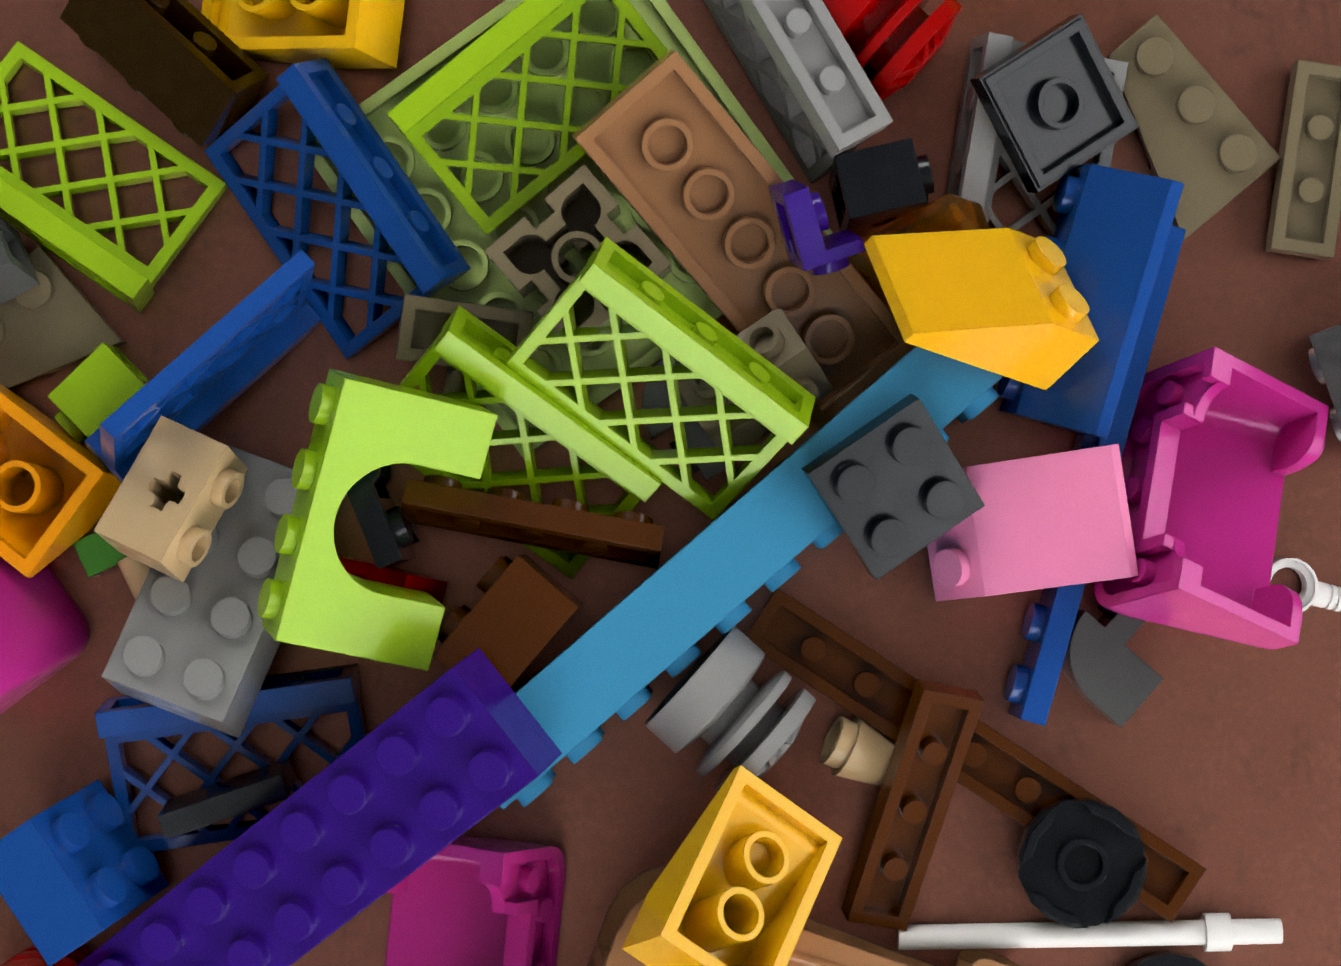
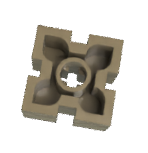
[484,165,671,350]

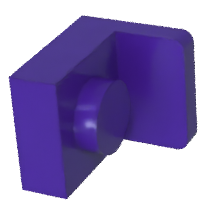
[769,179,865,275]

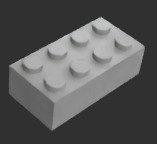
[101,443,341,738]

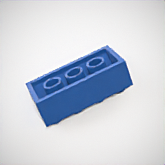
[997,164,1184,439]

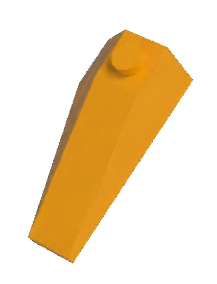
[0,383,121,578]

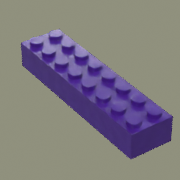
[77,648,562,966]

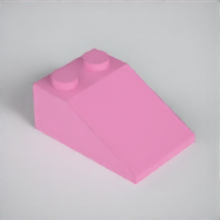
[927,444,1139,602]

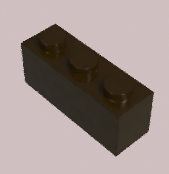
[60,0,270,147]

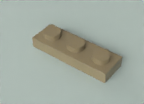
[1265,59,1341,260]

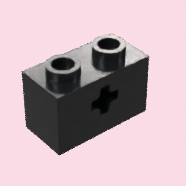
[828,138,934,239]

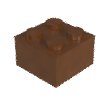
[432,554,583,687]

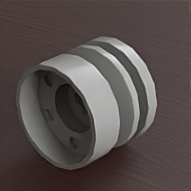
[645,626,816,791]

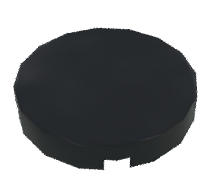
[1016,798,1147,928]

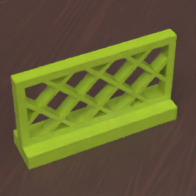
[387,0,668,235]
[0,41,228,313]
[506,237,816,520]
[399,305,662,579]

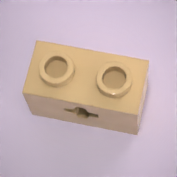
[94,415,249,583]

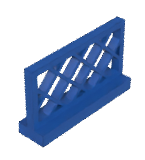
[204,58,471,359]
[85,249,321,483]
[95,663,366,852]

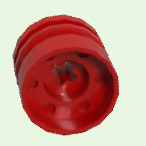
[822,0,964,101]

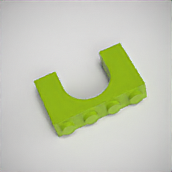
[257,368,498,671]

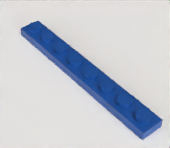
[1004,225,1186,726]

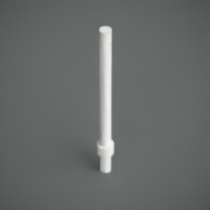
[897,913,1283,952]

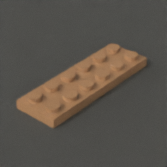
[572,49,915,428]

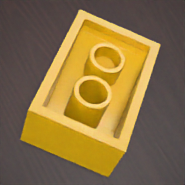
[201,0,405,69]
[864,228,1099,390]
[621,765,842,966]

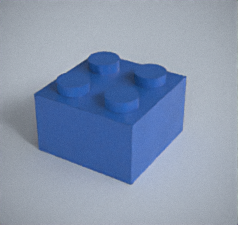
[0,779,169,966]

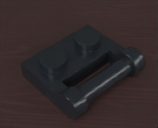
[347,464,420,569]

